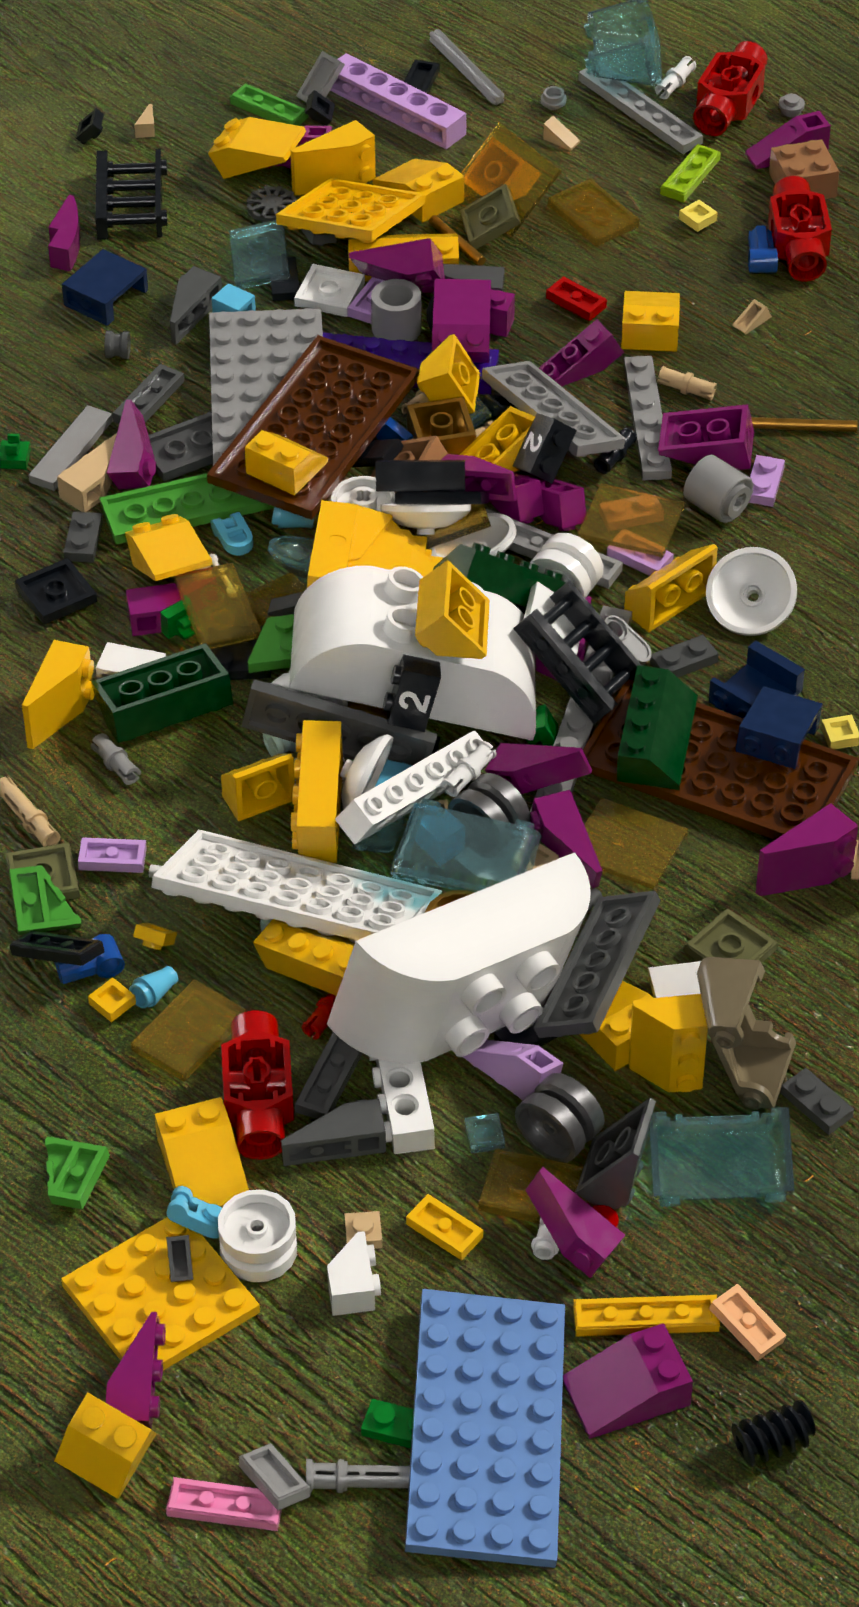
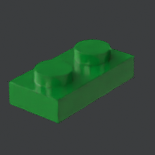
[361,1399,414,1448]

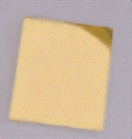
[578,483,685,557]
[585,798,688,890]

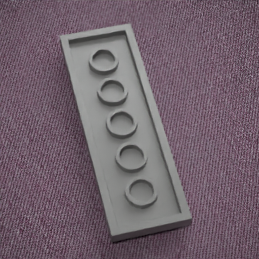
[481,361,626,457]

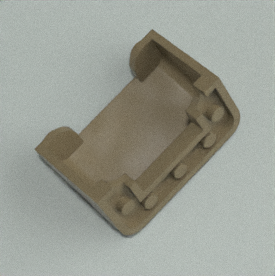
[697,957,796,1109]

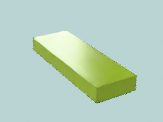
[660,144,721,203]

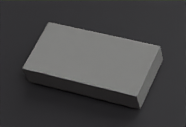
[296,51,345,103]
[239,1443,310,1510]

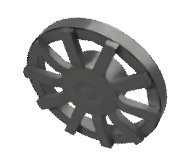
[247,185,297,223]

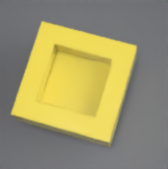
[679,200,718,232]
[821,715,859,750]

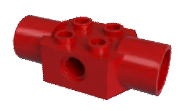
[693,41,768,136]
[768,176,832,282]
[221,1010,294,1160]

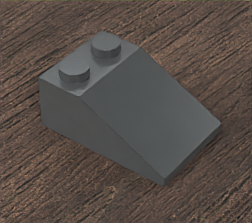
[575,1098,656,1210]

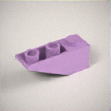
[463,1040,563,1101]

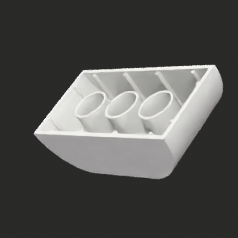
[289,566,536,741]
[327,852,591,1063]

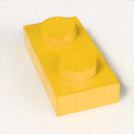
[406,1194,484,1261]

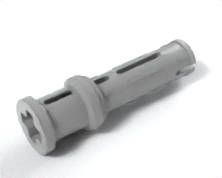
[306,1459,410,1493]

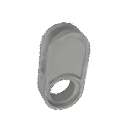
[604,615,652,666]

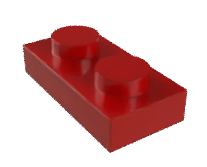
[546,276,607,321]

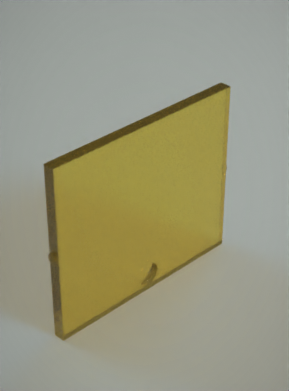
[461,122,562,237]

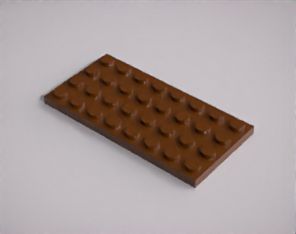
[207,335,420,520]
[583,679,859,840]

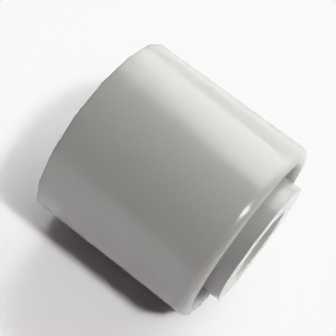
[371,279,422,341]
[683,454,753,523]

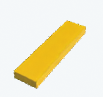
[573,1294,720,1337]

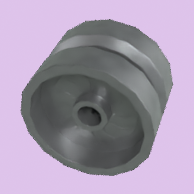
[448,773,530,857]
[515,1073,605,1163]

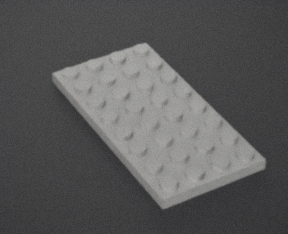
[209,308,323,466]

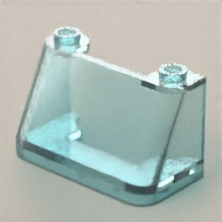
[584,0,663,86]
[390,799,541,892]
[646,1107,794,1207]

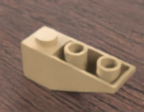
[57,433,117,512]

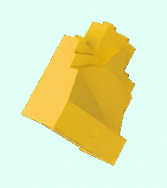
[307,500,443,588]

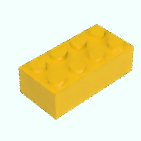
[291,720,343,863]

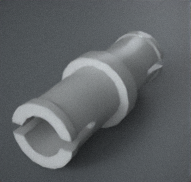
[91,733,141,785]

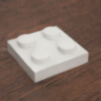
[294,264,365,317]

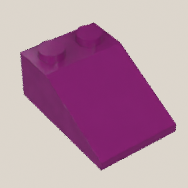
[349,238,445,293]
[432,279,491,363]
[658,404,754,470]
[755,803,858,896]
[563,1323,693,1439]

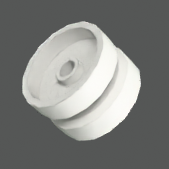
[331,476,396,523]
[530,533,603,598]
[218,1190,297,1282]

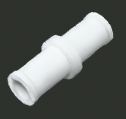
[655,56,696,99]
[441,741,497,797]

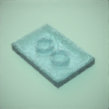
[229,220,290,289]

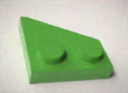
[248,614,294,673]
[9,865,82,935]
[45,1136,110,1209]

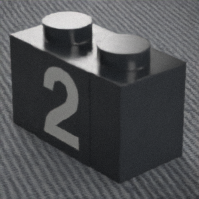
[513,413,577,484]
[383,654,441,732]

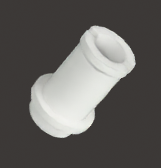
[531,1217,559,1260]

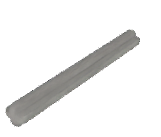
[429,29,505,106]

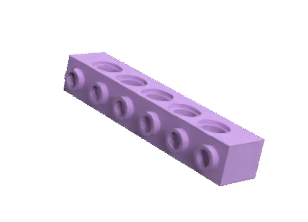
[330,53,466,150]

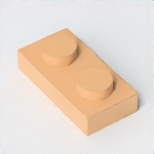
[709,1284,787,1361]

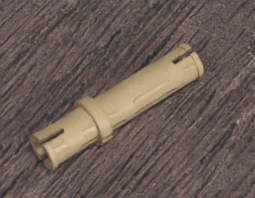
[0,776,61,847]

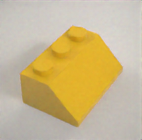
[624,544,718,632]
[415,560,490,659]
[629,994,708,1093]

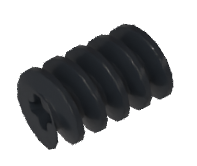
[731,1400,816,1467]

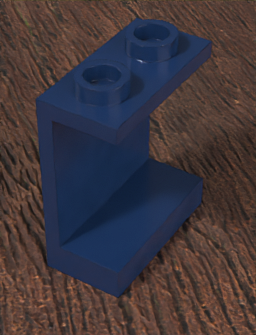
[62,249,148,326]
[708,640,805,718]
[736,686,823,769]

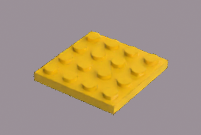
[276,178,425,243]
[61,1217,260,1371]

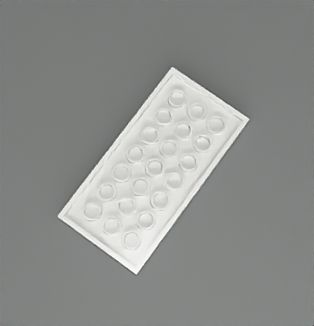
[151,830,442,943]

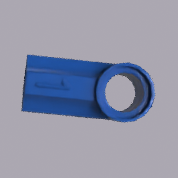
[748,225,778,273]
[54,934,125,984]

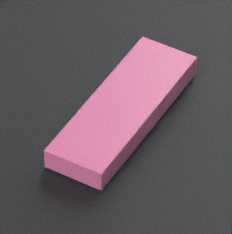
[166,1477,282,1531]

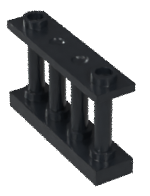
[95,149,168,240]
[513,580,642,723]

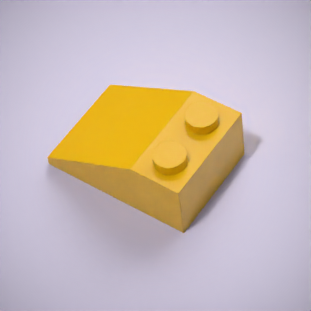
[208,117,306,179]
[290,120,376,196]
[372,159,464,223]
[621,291,680,352]
[459,406,535,472]
[125,514,213,581]
[22,640,95,749]
[579,981,653,1071]
[154,1097,249,1208]

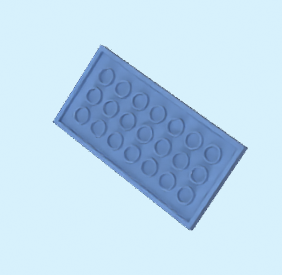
[404,1289,565,1568]

